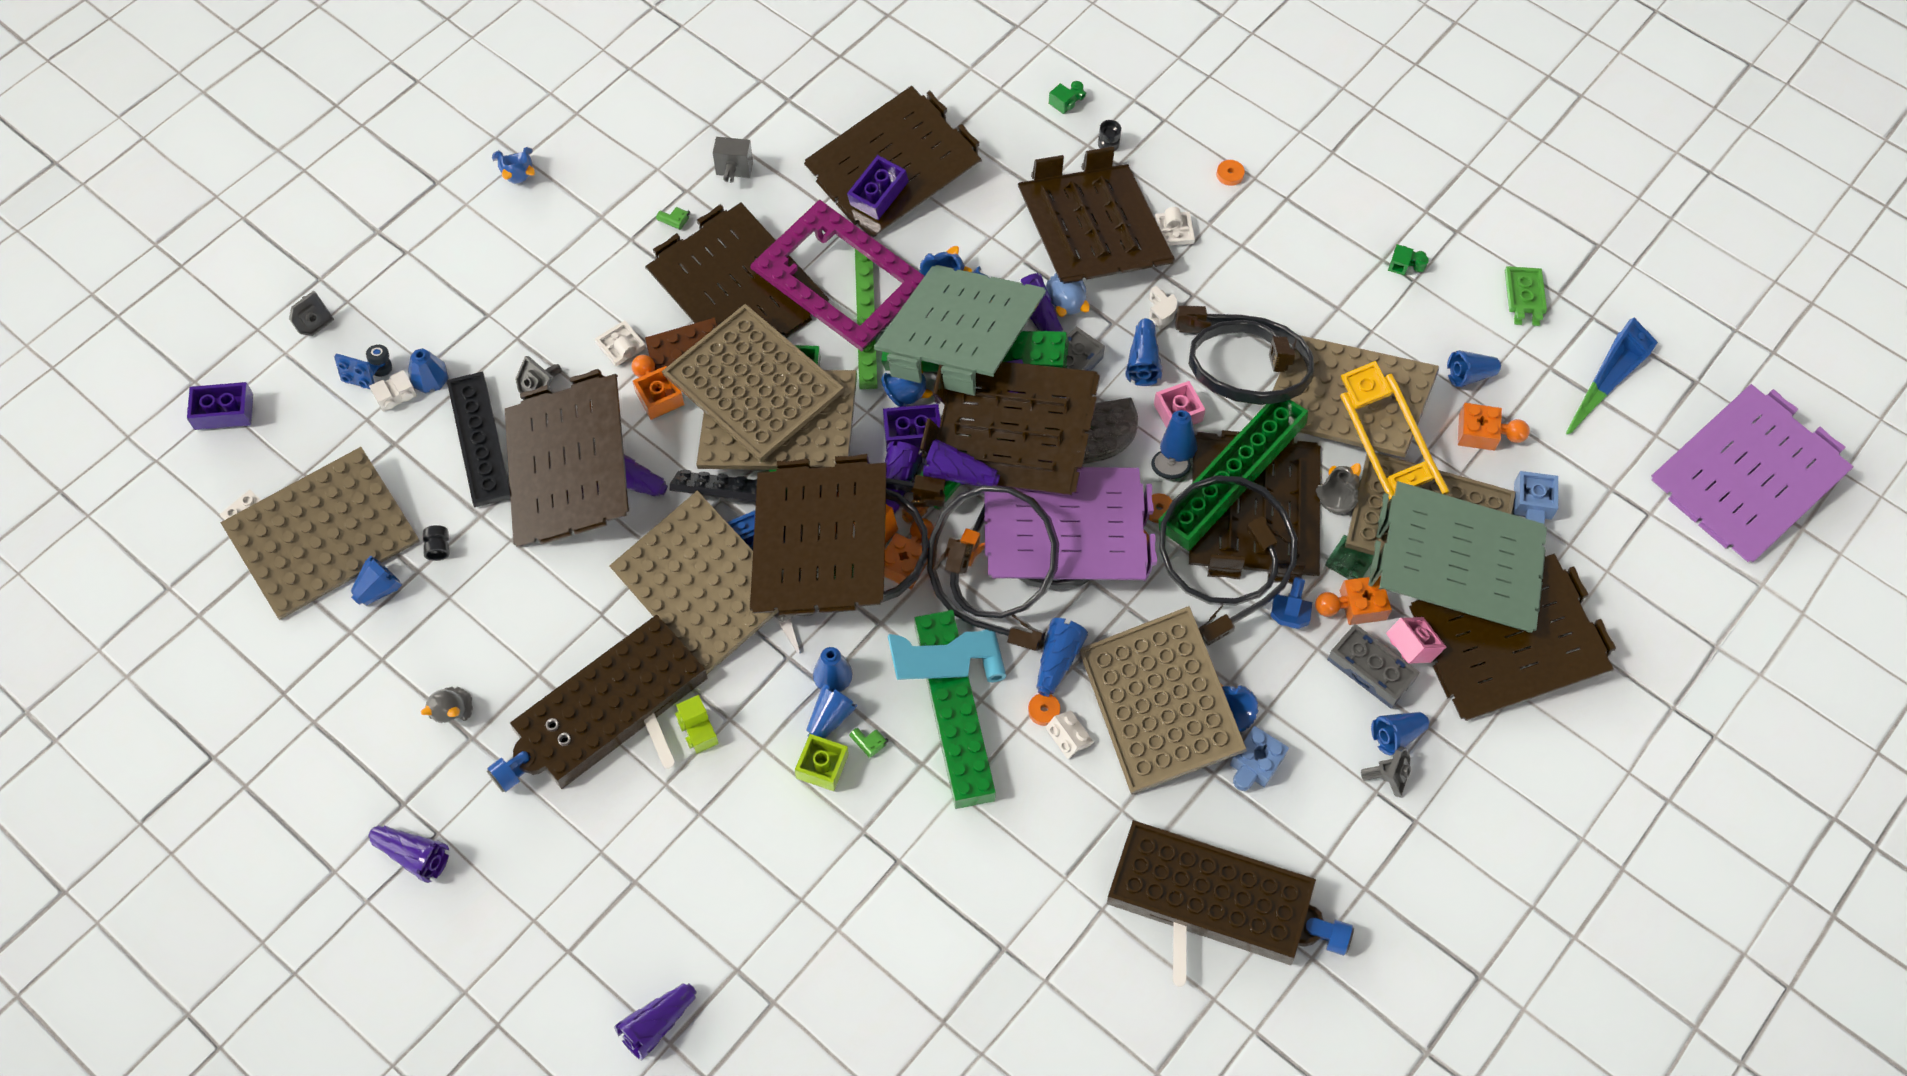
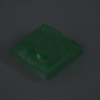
[1325,535,1373,580]

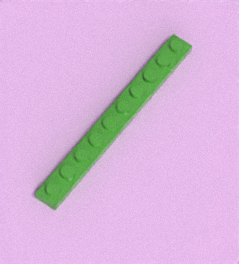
[855,236,878,389]

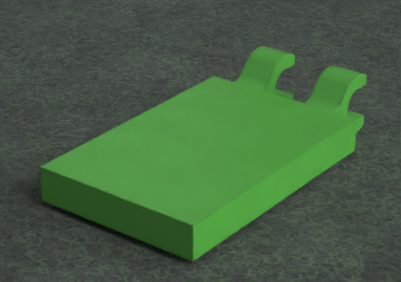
[1505,266,1547,326]

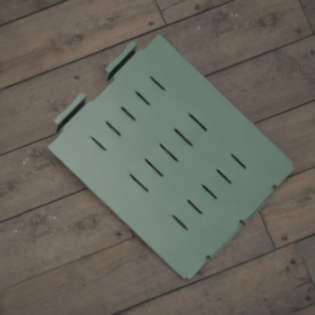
[874,265,1046,396]
[1368,481,1547,633]

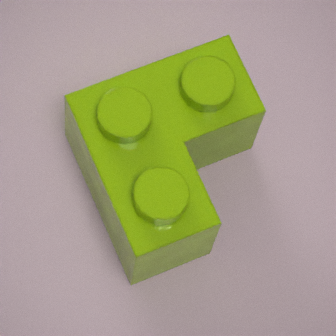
[675,695,719,754]

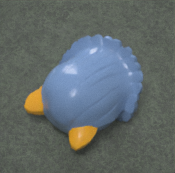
[1046,273,1090,317]

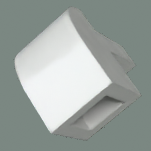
[1149,286,1177,330]

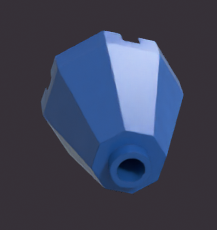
[408,348,449,393]
[351,556,402,606]

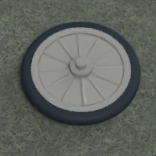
[1151,451,1191,479]

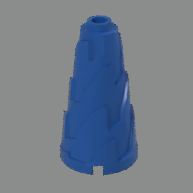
[1125,318,1162,386]
[1036,618,1088,697]

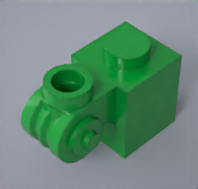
[1048,81,1086,114]
[1388,244,1429,276]

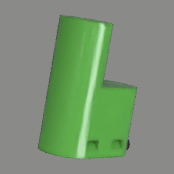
[656,207,690,230]
[849,728,889,758]

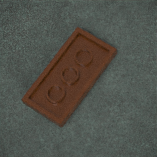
[645,318,718,371]

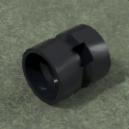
[1098,120,1122,151]
[423,525,450,561]

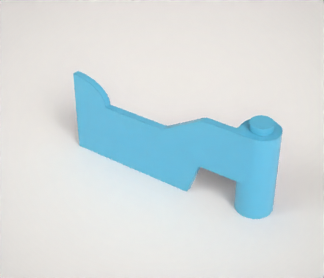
[888,629,1006,682]

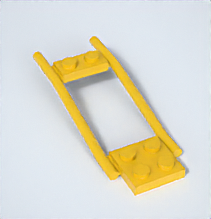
[1340,361,1450,500]

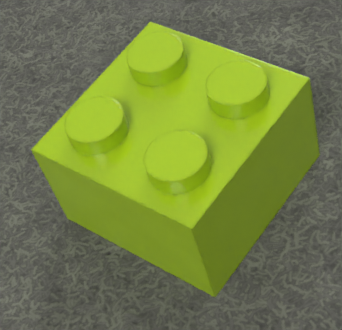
[795,734,849,791]

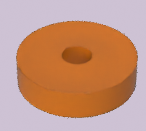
[1216,160,1245,186]
[1149,493,1172,523]
[1028,694,1060,726]

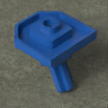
[1270,577,1313,629]

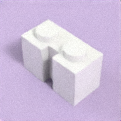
[369,370,417,412]

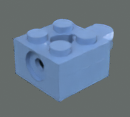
[1514,471,1558,524]
[1230,726,1289,791]

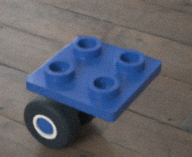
[334,344,392,389]

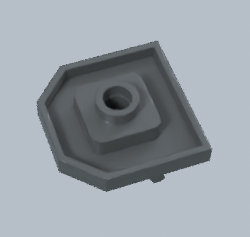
[289,291,334,336]
[515,356,562,393]
[1361,746,1411,798]

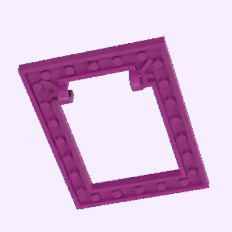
[750,199,925,352]

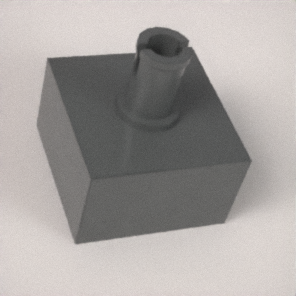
[713,137,753,183]

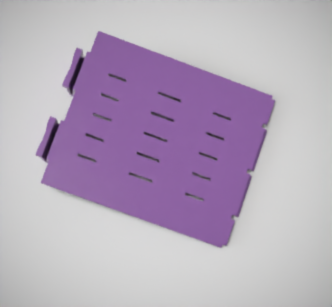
[1651,384,1854,562]
[984,467,1157,581]

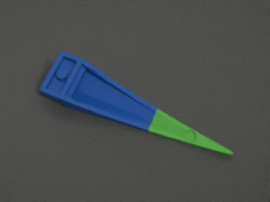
[1566,317,1658,434]

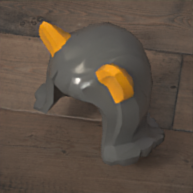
[1316,463,1361,515]
[421,687,473,723]

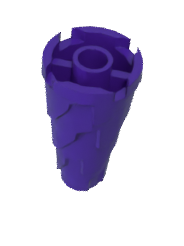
[1020,273,1063,332]
[923,439,1000,486]
[885,441,923,515]
[624,454,668,497]
[368,825,449,883]
[614,983,697,1060]

